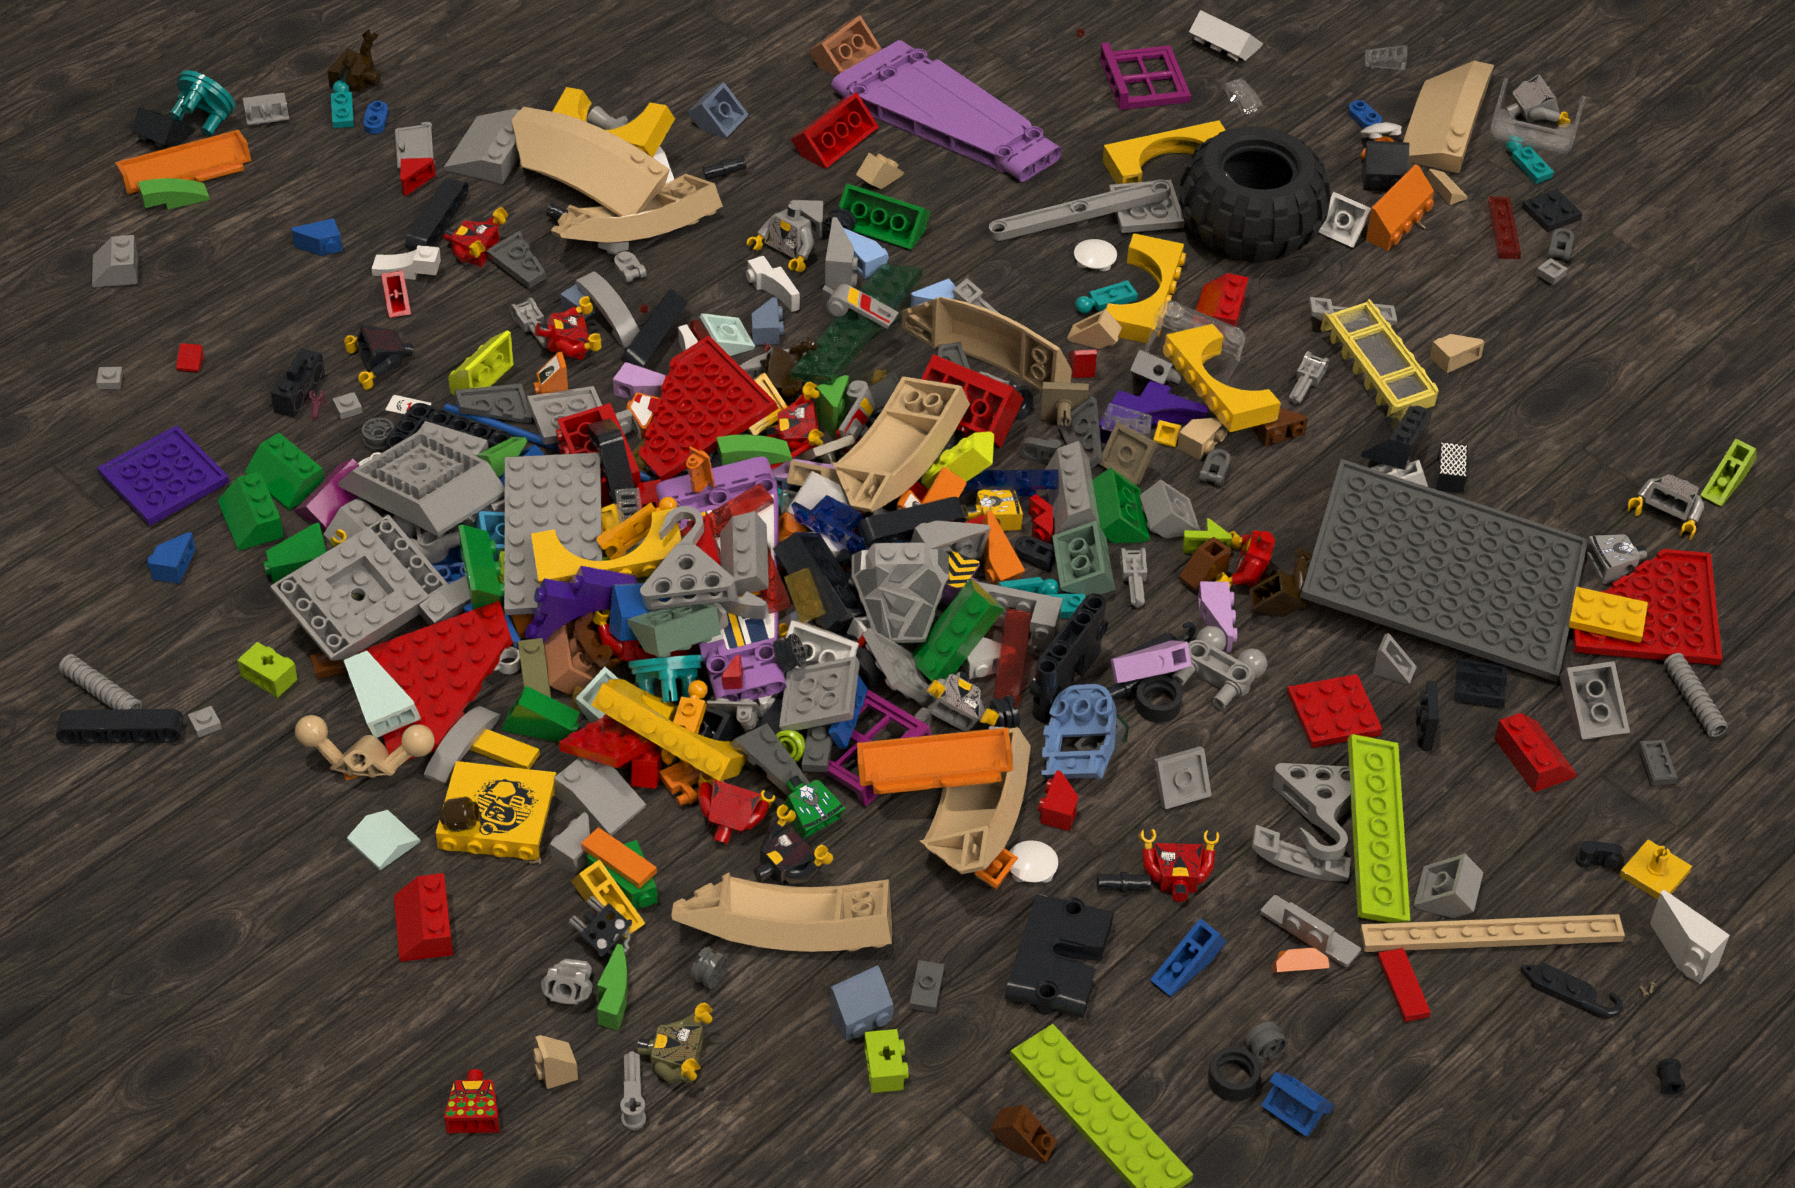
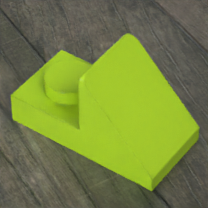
[1182,518,1232,554]

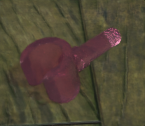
[309,390,326,419]

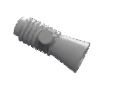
[587,106,628,130]

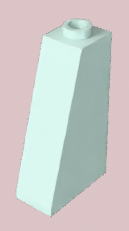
[344,651,421,738]

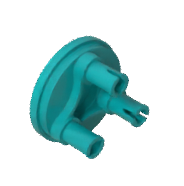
[169,70,236,136]
[628,655,703,702]

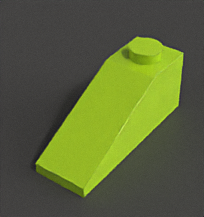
[1700,439,1757,507]

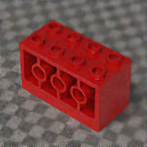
[921,354,1024,448]
[555,403,641,508]

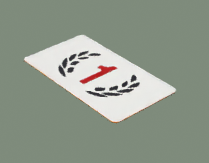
[386,395,431,414]

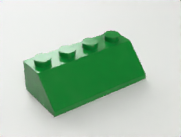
[839,183,931,250]
[912,578,1004,682]

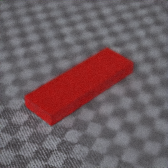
[1377,948,1431,1022]

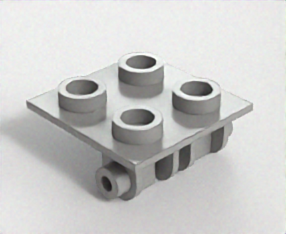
[243,93,289,125]
[707,698,764,733]

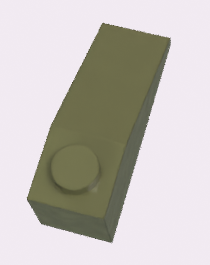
[518,638,551,698]

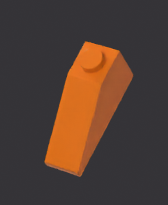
[982,510,1025,586]

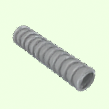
[1664,653,1728,737]
[59,654,142,710]

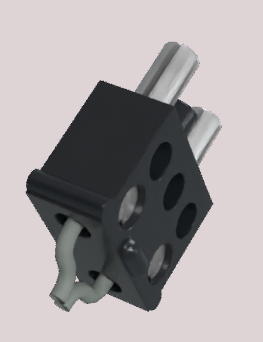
[569,896,632,959]

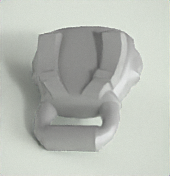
[541,958,593,1005]

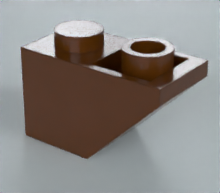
[1252,408,1308,446]
[1179,537,1231,592]
[990,1105,1057,1163]

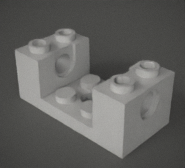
[967,580,1063,657]

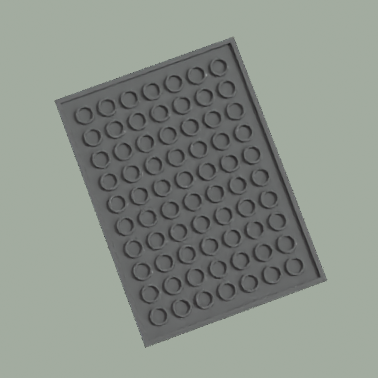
[1300,459,1588,682]

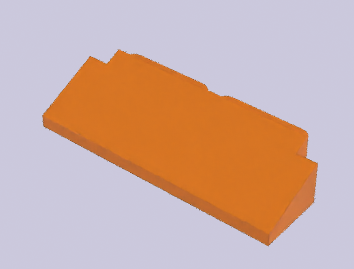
[115,130,251,197]
[857,728,1013,794]

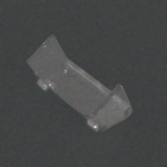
[1490,78,1586,154]
[1144,301,1246,385]

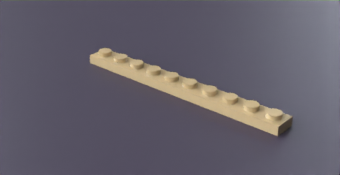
[1360,914,1625,952]

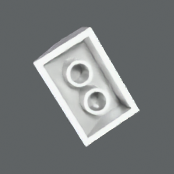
[1189,10,1263,61]

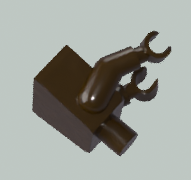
[327,29,381,92]
[763,337,819,400]
[1249,547,1312,617]

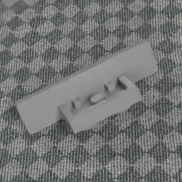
[1261,895,1361,967]

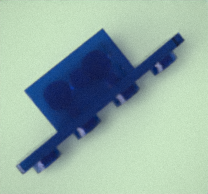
[965,469,1059,496]
[791,495,867,553]

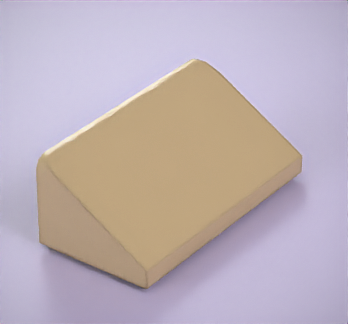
[1427,169,1467,205]

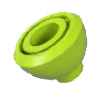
[776,730,806,763]

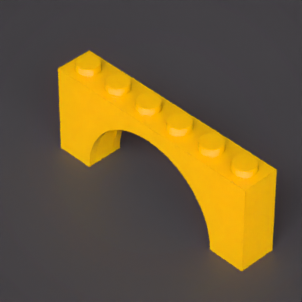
[552,87,675,158]
[1102,121,1225,184]
[1106,234,1186,345]
[1163,324,1281,432]
[531,508,681,586]
[591,679,748,781]

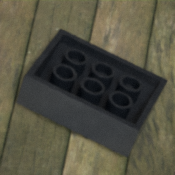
[773,532,866,630]

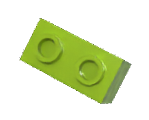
[237,642,297,698]
[864,1029,909,1093]

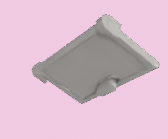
[395,122,435,171]

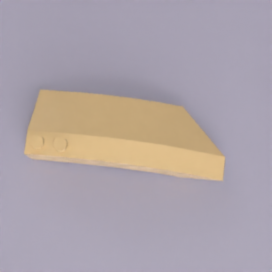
[1403,61,1494,173]
[511,107,670,217]
[551,174,723,243]
[902,297,1072,393]
[832,376,970,512]
[919,727,1031,874]
[671,872,892,952]

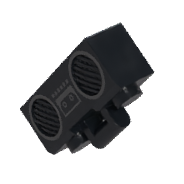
[270,348,325,418]

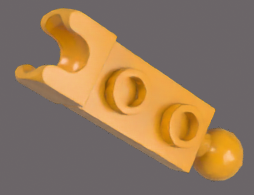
[596,496,678,560]
[661,680,707,768]

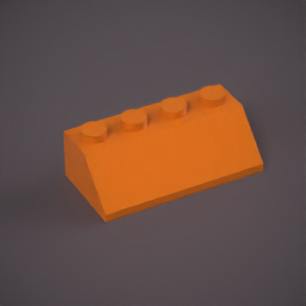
[1366,164,1434,251]

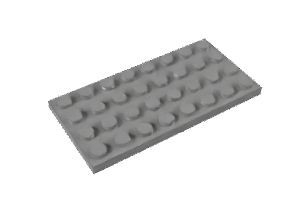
[504,453,602,615]

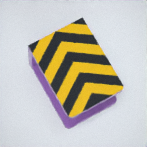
[940,551,980,606]

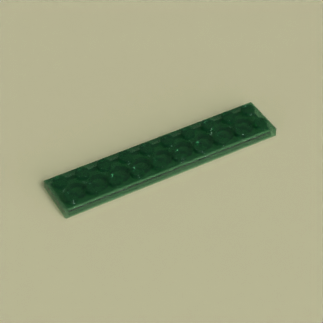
[790,263,922,385]

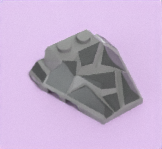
[852,543,949,643]

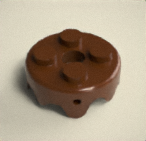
[573,612,624,670]

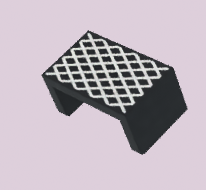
[1436,442,1468,493]

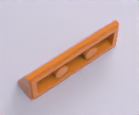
[921,467,967,504]

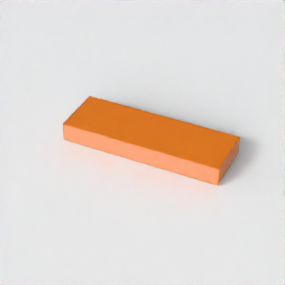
[581,827,657,889]

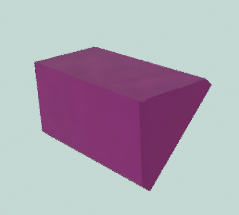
[294,458,359,531]

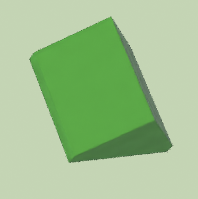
[816,375,849,439]

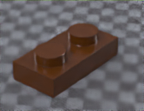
[310,651,361,679]

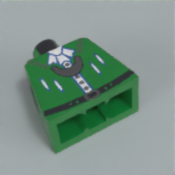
[784,775,846,840]

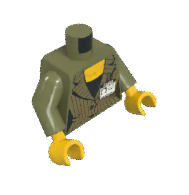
[637,1003,713,1084]

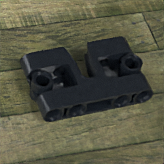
[1029,593,1108,722]
[1005,893,1114,1019]

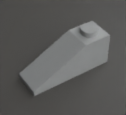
[419,576,471,625]

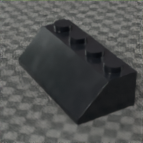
[1361,405,1432,470]

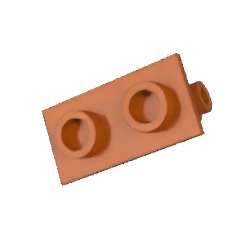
[686,446,715,493]

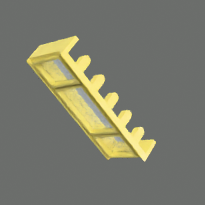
[1321,299,1439,417]

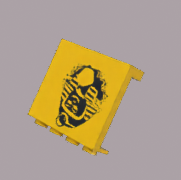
[436,761,556,860]

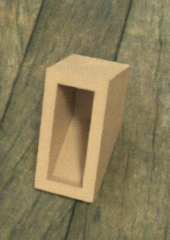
[1067,309,1122,349]
[1430,334,1485,374]
[787,460,841,486]

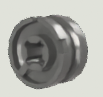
[362,418,394,453]
[690,947,728,989]
[1244,1021,1287,1063]

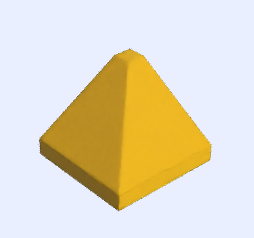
[1153,420,1181,448]

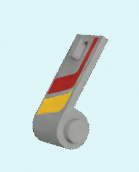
[826,284,899,329]
[839,380,875,450]

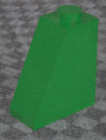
[263,523,326,584]
[502,686,580,742]
[587,840,658,909]

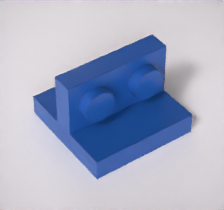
[1261,1072,1335,1137]

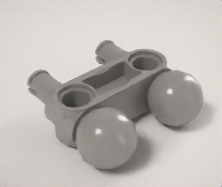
[392,515,460,563]
[1171,626,1267,710]

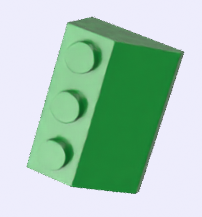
[245,433,325,511]
[1093,467,1150,543]
[217,471,284,551]
[458,525,505,610]

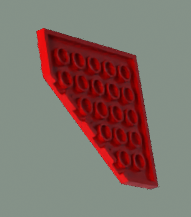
[638,335,779,481]
[1572,549,1722,665]
[361,600,513,762]

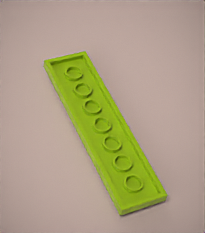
[1348,734,1410,923]
[1010,1024,1193,1188]

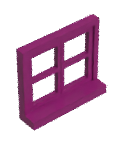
[1099,42,1191,110]
[801,690,932,807]

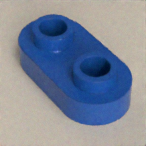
[1348,100,1382,129]
[363,101,389,134]

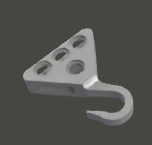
[640,506,737,610]
[1272,763,1352,861]

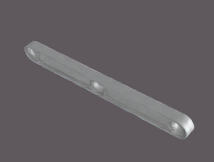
[989,179,1171,241]

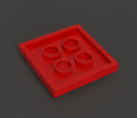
[1287,674,1383,748]
[559,714,657,768]

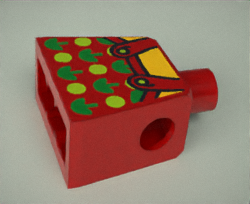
[444,1069,500,1133]

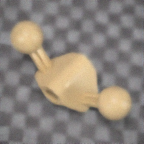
[295,715,435,778]

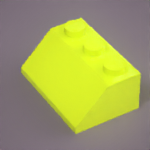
[448,331,514,395]
[922,432,994,489]

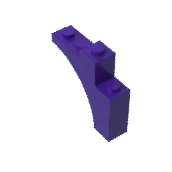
[1099,380,1210,444]
[526,566,637,644]

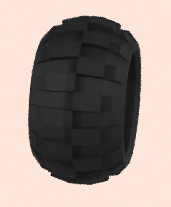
[1179,126,1331,262]

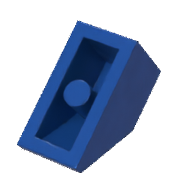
[291,218,343,256]
[147,532,196,584]

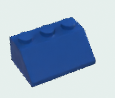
[609,583,687,641]

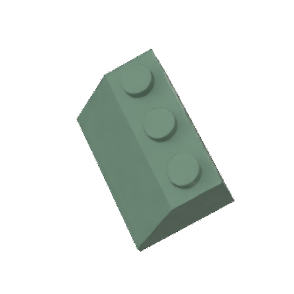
[1053,520,1115,596]
[627,598,721,658]

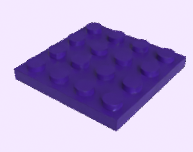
[97,426,229,526]

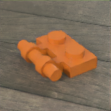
[659,761,724,806]

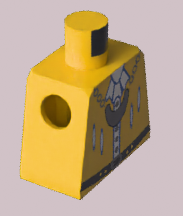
[965,482,1023,531]

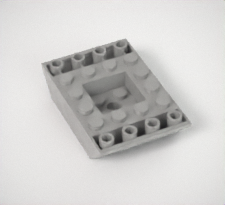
[338,430,505,536]
[270,514,449,660]

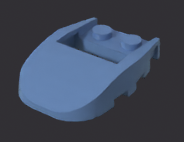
[1041,684,1116,780]

